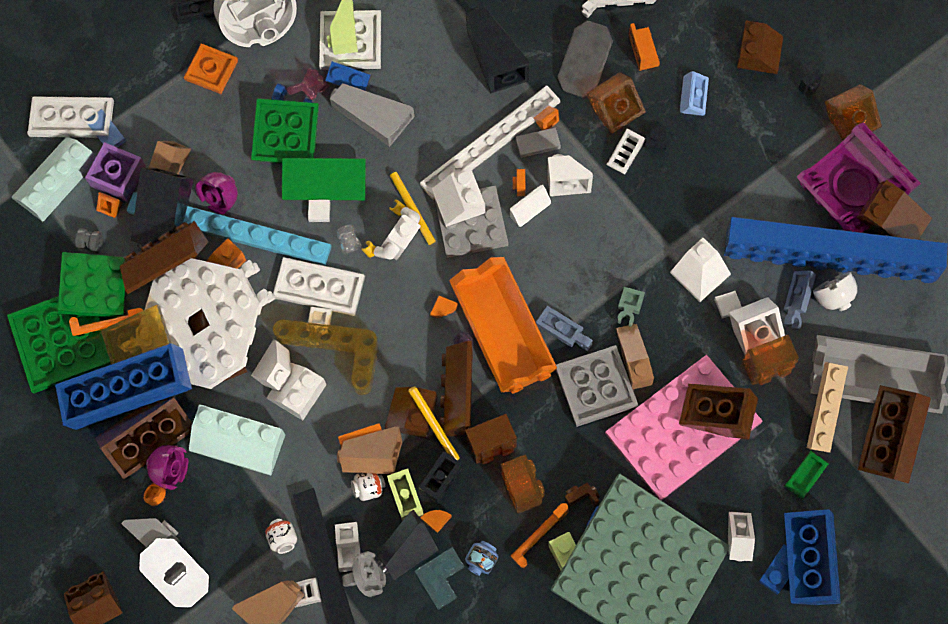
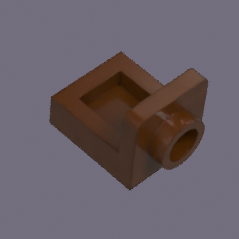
[564,483,600,508]

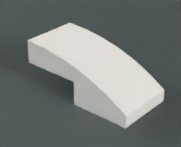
[335,522,360,572]

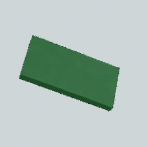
[282,158,366,201]

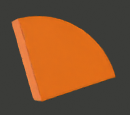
[430,296,459,318]
[420,510,452,533]

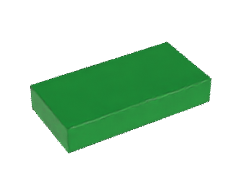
[784,451,828,500]

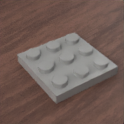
[435,186,508,258]
[556,345,638,427]

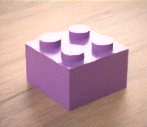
[85,142,146,202]

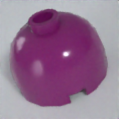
[195,172,238,214]
[146,445,188,490]

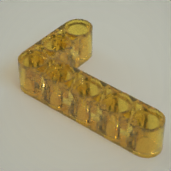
[273,320,379,395]

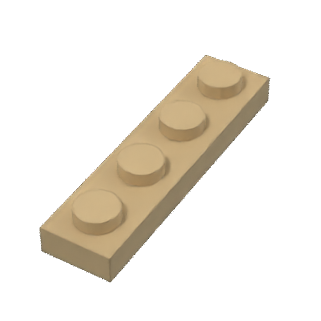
[807,362,848,452]

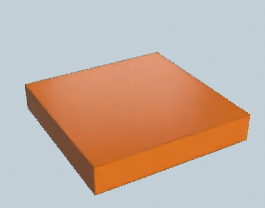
[184,44,238,94]

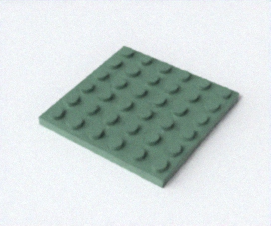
[550,474,729,624]

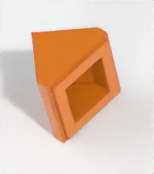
[534,106,559,130]
[96,192,123,218]

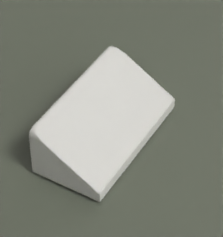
[510,184,551,227]

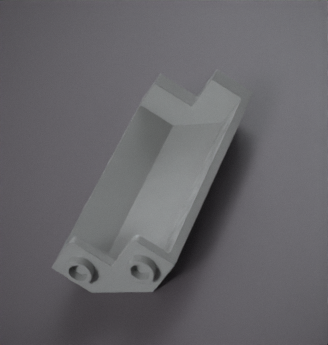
[810,335,948,414]

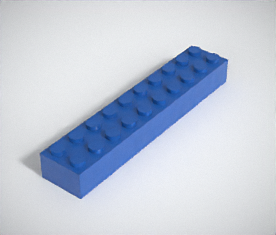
[724,217,948,283]

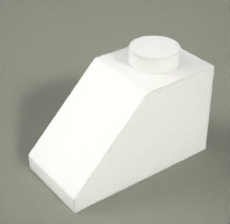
[251,339,291,391]
[728,512,755,561]

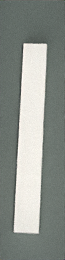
[420,86,560,200]

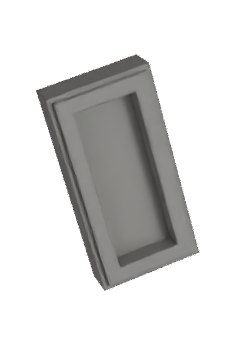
[516,128,561,158]

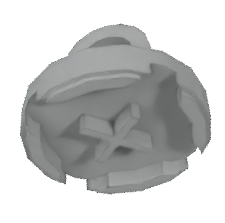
[342,551,386,597]

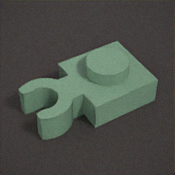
[617,287,645,327]

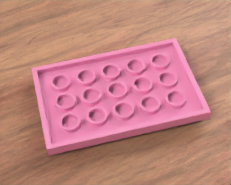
[605,355,762,501]

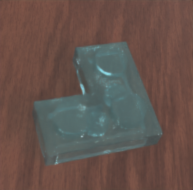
[415,547,464,610]

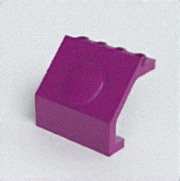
[797,122,921,233]

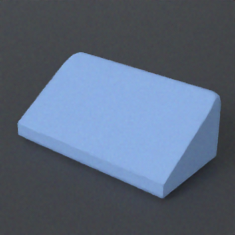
[680,71,709,116]

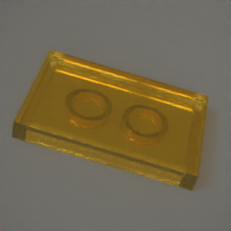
[101,305,172,365]

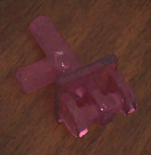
[287,68,329,100]

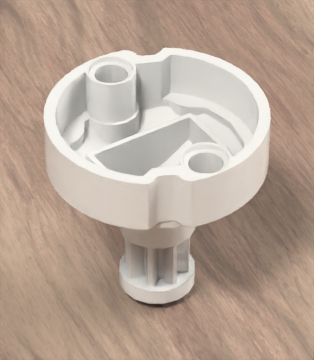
[214,0,297,47]

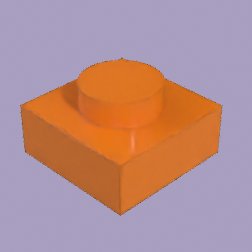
[513,169,525,196]

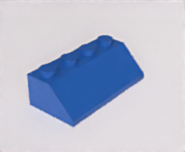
[784,510,841,605]

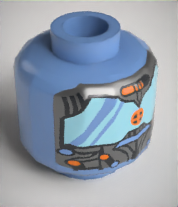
[465,541,498,576]

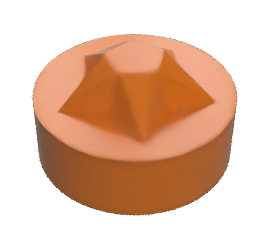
[144,483,166,506]

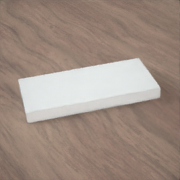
[27,97,114,138]
[273,257,365,316]

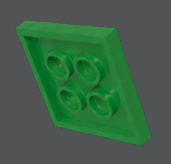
[251,99,319,163]
[57,252,125,318]

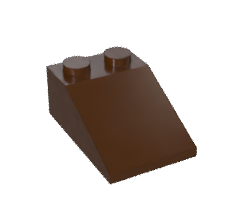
[857,180,932,240]
[679,383,758,440]

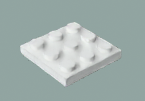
[319,10,381,70]

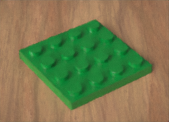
[7,296,115,394]

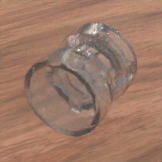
[335,225,362,253]

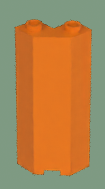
[449,257,557,394]

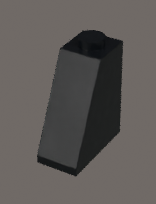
[377,509,439,580]

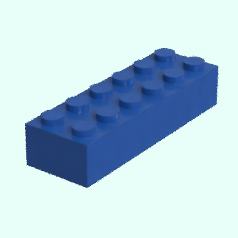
[55,343,192,430]

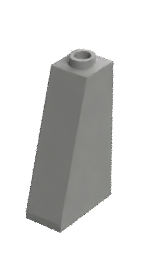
[330,83,415,147]

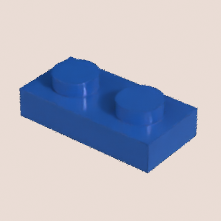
[325,61,371,91]
[759,544,789,595]

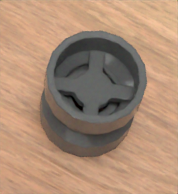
[75,228,103,252]

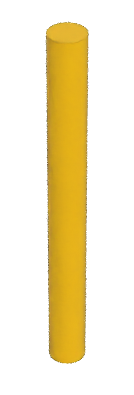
[390,172,436,245]
[408,386,460,460]

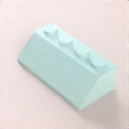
[12,137,96,222]
[189,405,285,476]

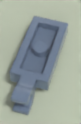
[784,271,816,329]
[536,306,593,351]

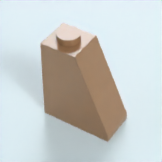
[149,141,191,174]
[337,427,402,474]
[232,580,305,624]

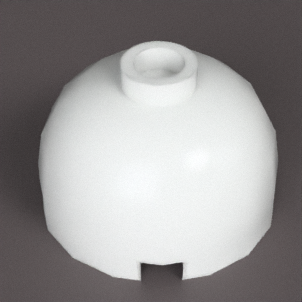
[813,272,857,311]

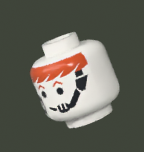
[351,473,385,501]
[265,519,297,554]

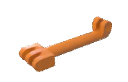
[69,308,144,336]
[511,503,569,568]

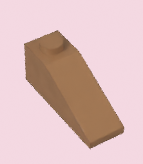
[616,324,654,389]

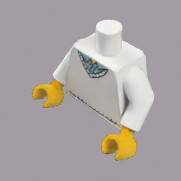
[361,200,420,260]

